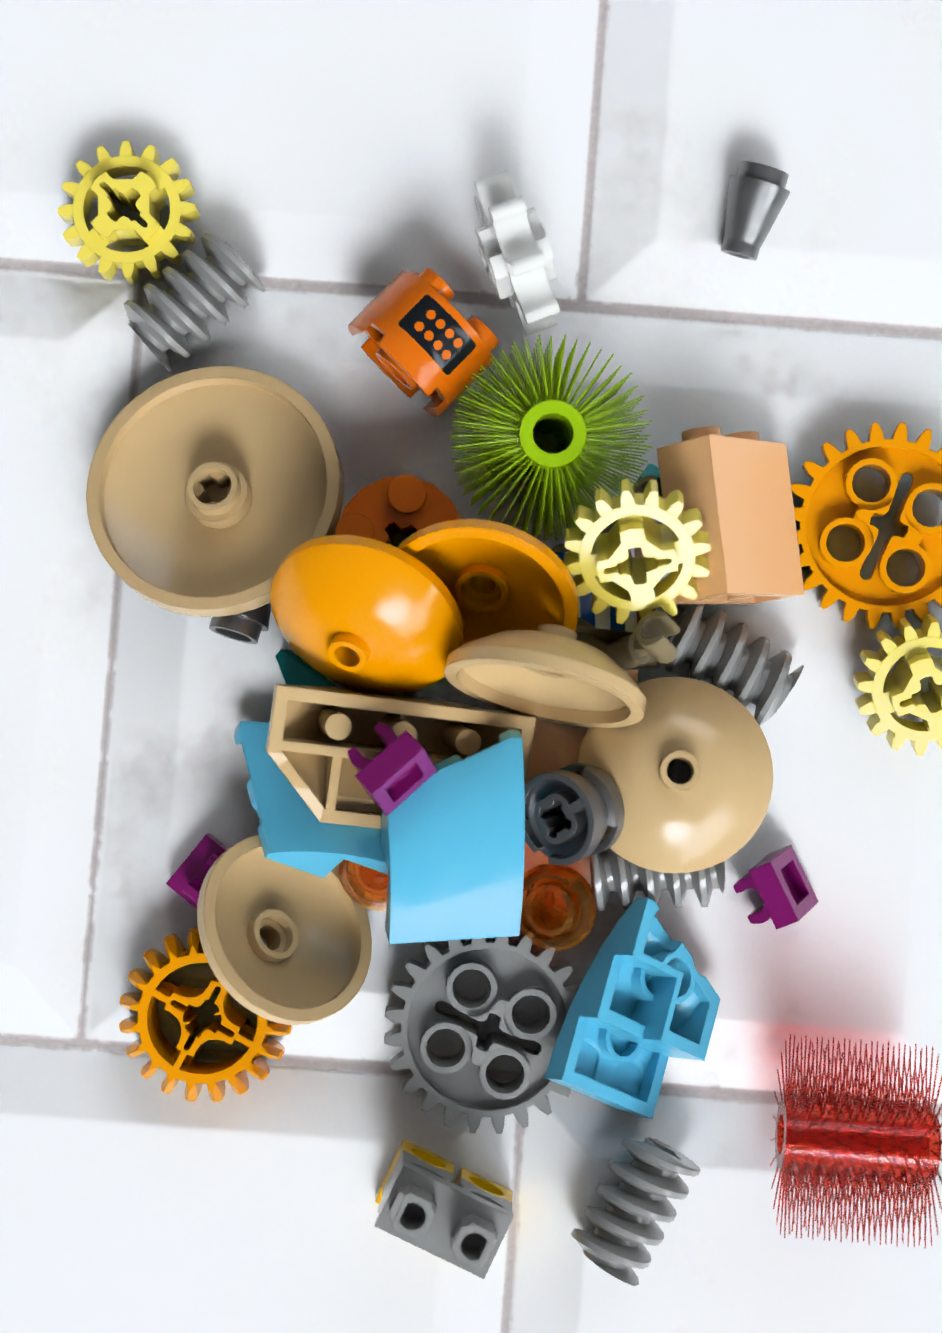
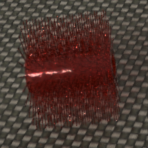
[770,1034,942,1249]

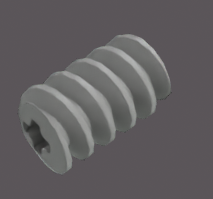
[123,233,266,372]
[666,604,804,726]
[590,849,725,911]
[571,1137,701,1286]

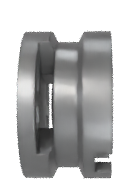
[524,763,624,865]

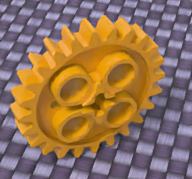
[791,422,942,629]

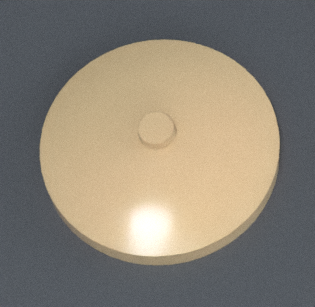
[86,366,344,617]

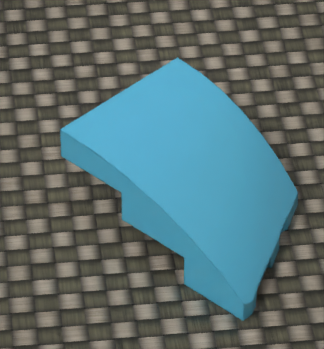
[234,721,389,878]
[380,730,525,944]
[545,898,720,1119]

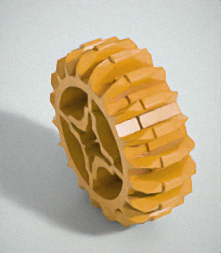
[119,927,293,1102]

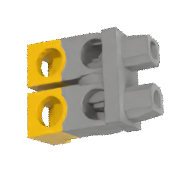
[374,1138,513,1279]

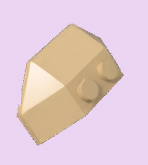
[266,684,536,829]

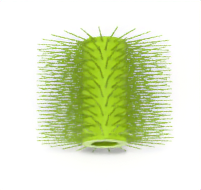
[450,334,652,542]

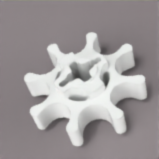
[474,169,560,336]

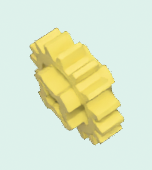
[58,141,200,284]
[564,479,711,624]
[852,614,942,756]

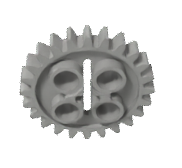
[384,929,581,1134]

